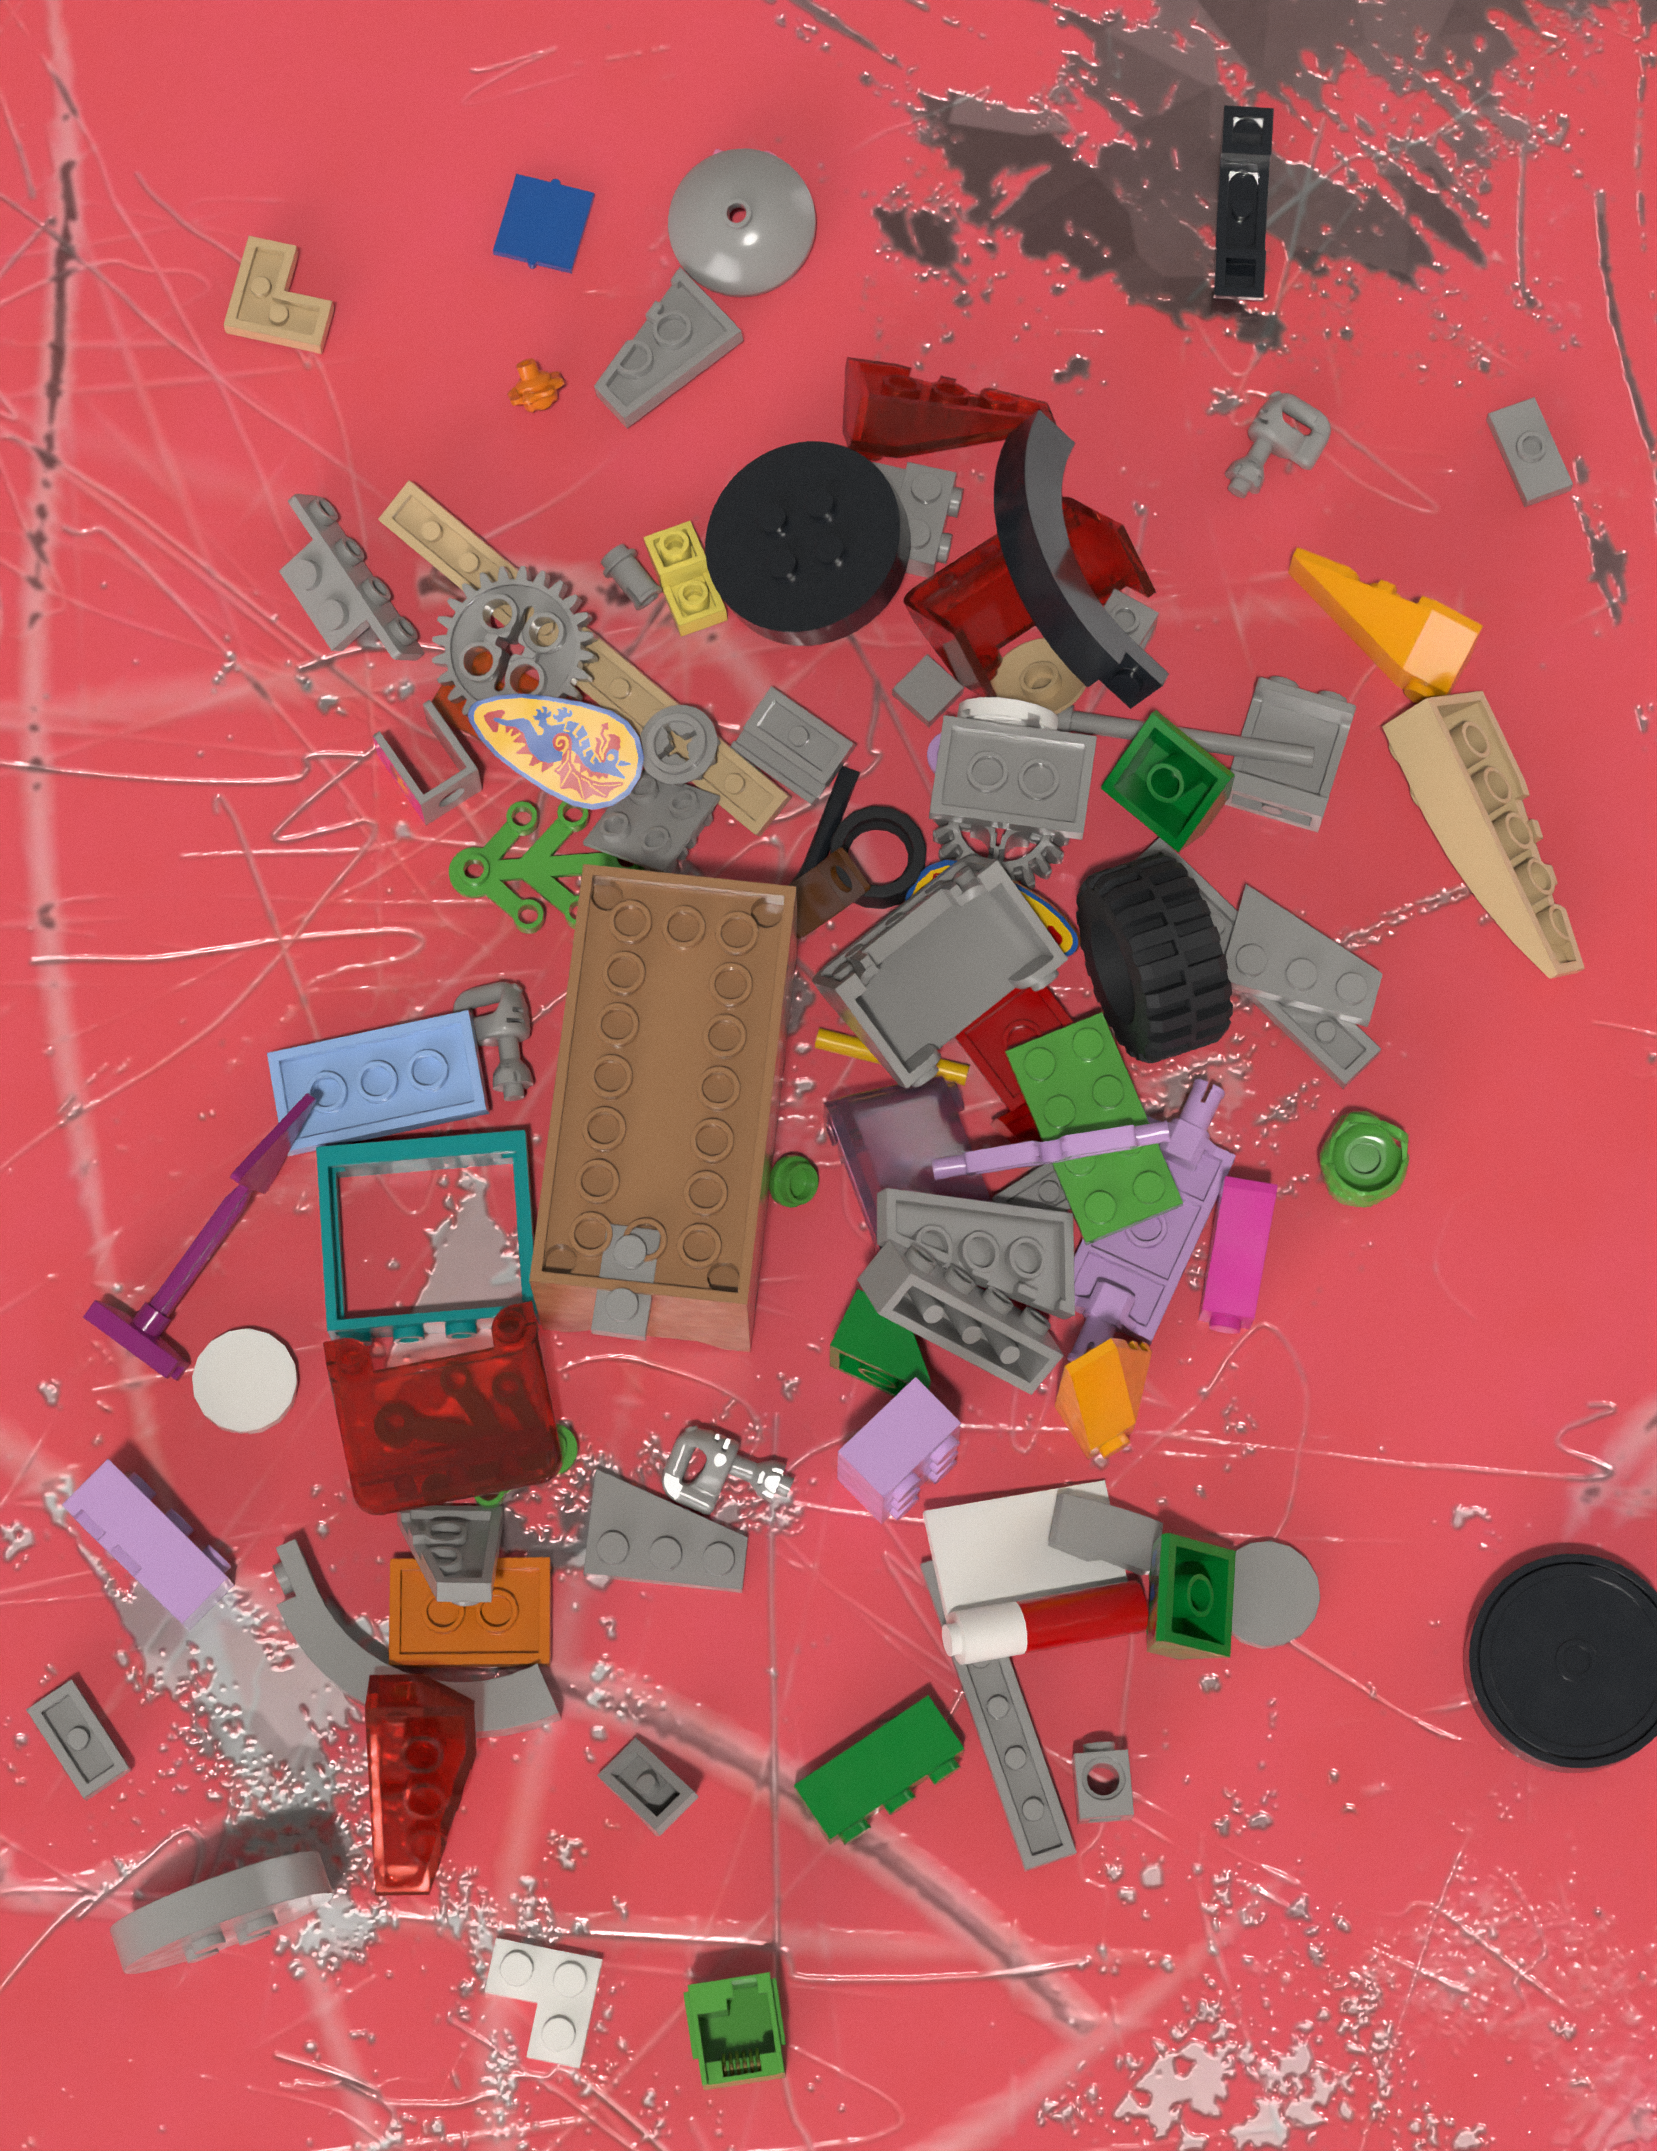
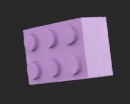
[837,1377,961,1524]

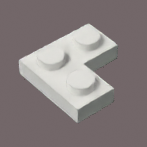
[485,1938,603,2069]

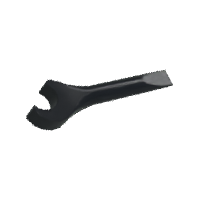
[790,766,860,884]

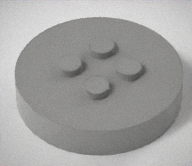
[110,1851,334,1974]

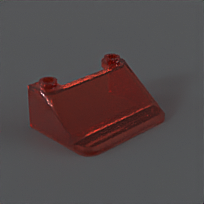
[323,1301,563,1515]

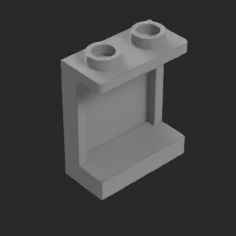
[1225,676,1356,833]

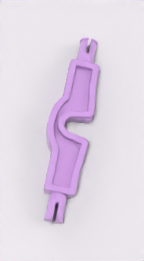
[932,1120,1170,1181]

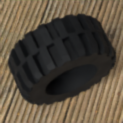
[1076,854,1233,1063]

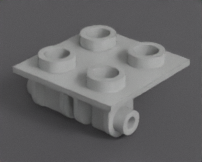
[583,769,720,873]

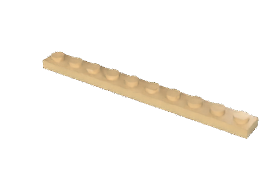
[378,480,792,837]

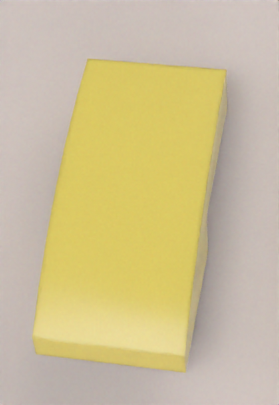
[643,521,728,637]

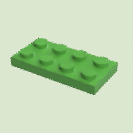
[1006,1012,1183,1245]

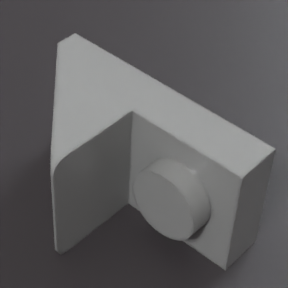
[597,1737,698,1836]

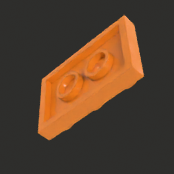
[389,1557,551,1668]

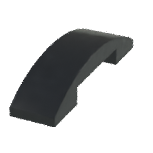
[1213,105,1274,301]

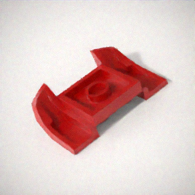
[954,986,1074,1144]

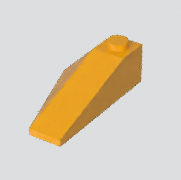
[1288,547,1483,704]
[1054,1338,1152,1460]

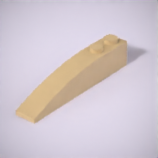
[1382,691,1585,979]

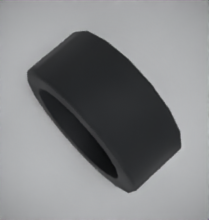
[830,806,926,909]

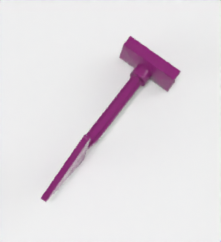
[83,1093,316,1381]

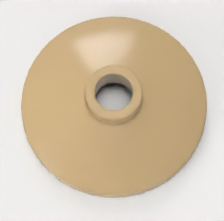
[990,638,1086,715]

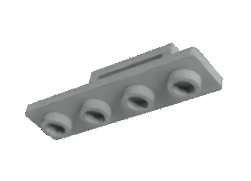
[279,494,424,661]

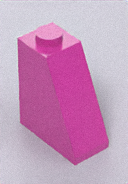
[1198,1176,1278,1334]

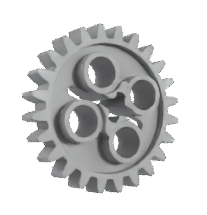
[432,566,598,717]

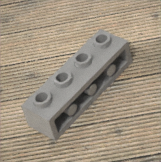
[857,1239,1064,1395]

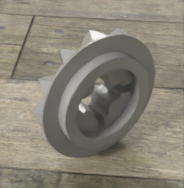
[640,705,721,787]

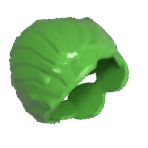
[1319,1111,1409,1208]

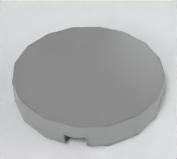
[1232,1541,1320,1649]

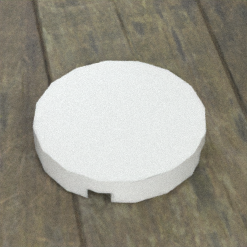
[957,697,1059,731]
[192,1328,298,1434]

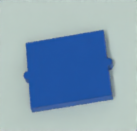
[493,174,595,274]

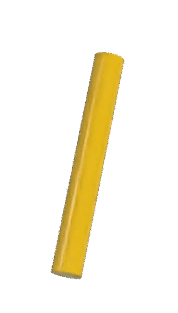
[814,1028,970,1086]

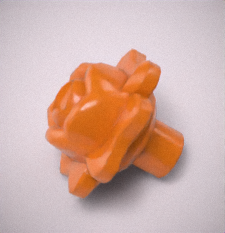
[507,358,565,412]

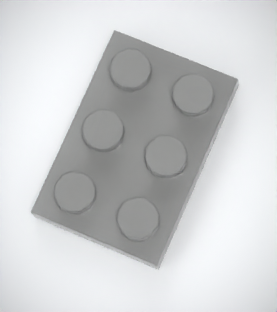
[929,715,1097,840]

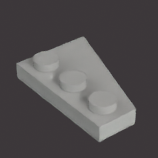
[594,267,744,428]
[1226,884,1383,1027]
[583,1469,748,1593]
[397,1505,503,1606]

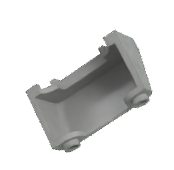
[812,855,1068,1088]

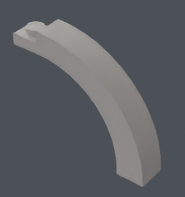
[273,1539,561,1738]

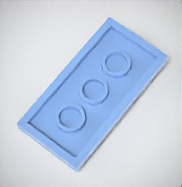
[267,1010,490,1156]

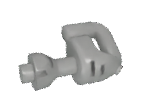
[1225,391,1331,498]
[453,982,533,1101]
[661,1426,794,1515]

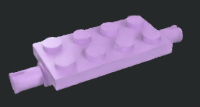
[1067,1079,1236,1362]

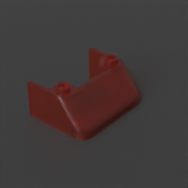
[903,496,1156,697]

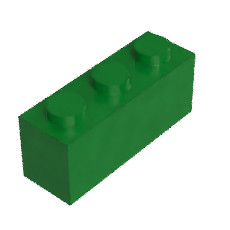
[794,1695,965,1845]

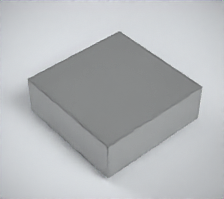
[892,655,964,728]

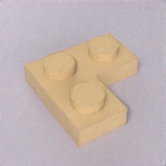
[223,236,334,354]

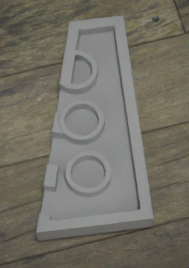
[877,1188,1075,1320]

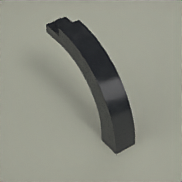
[994,410,1169,709]

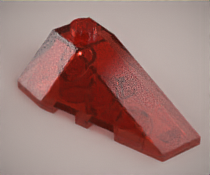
[842,357,1056,461]
[365,1674,477,1896]

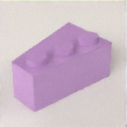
[62,1459,234,1631]

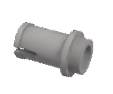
[600,544,662,610]

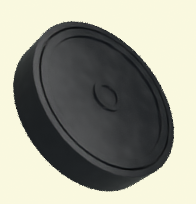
[705,441,911,646]
[1464,1554,1657,1773]

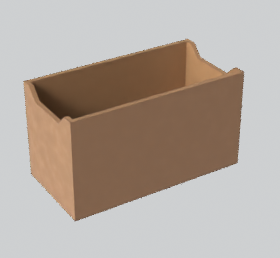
[529,864,797,1352]

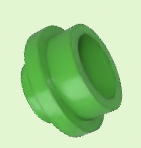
[769,1155,819,1208]

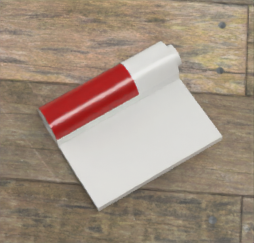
[923,1480,1148,1665]

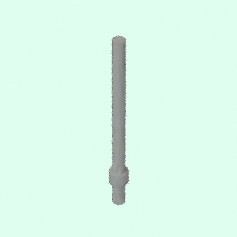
[1057,705,1315,768]

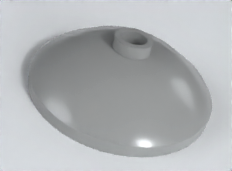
[668,148,816,297]

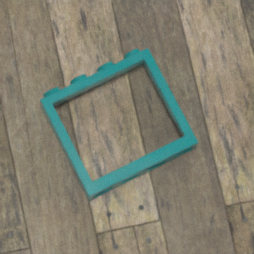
[316,1130,541,1348]

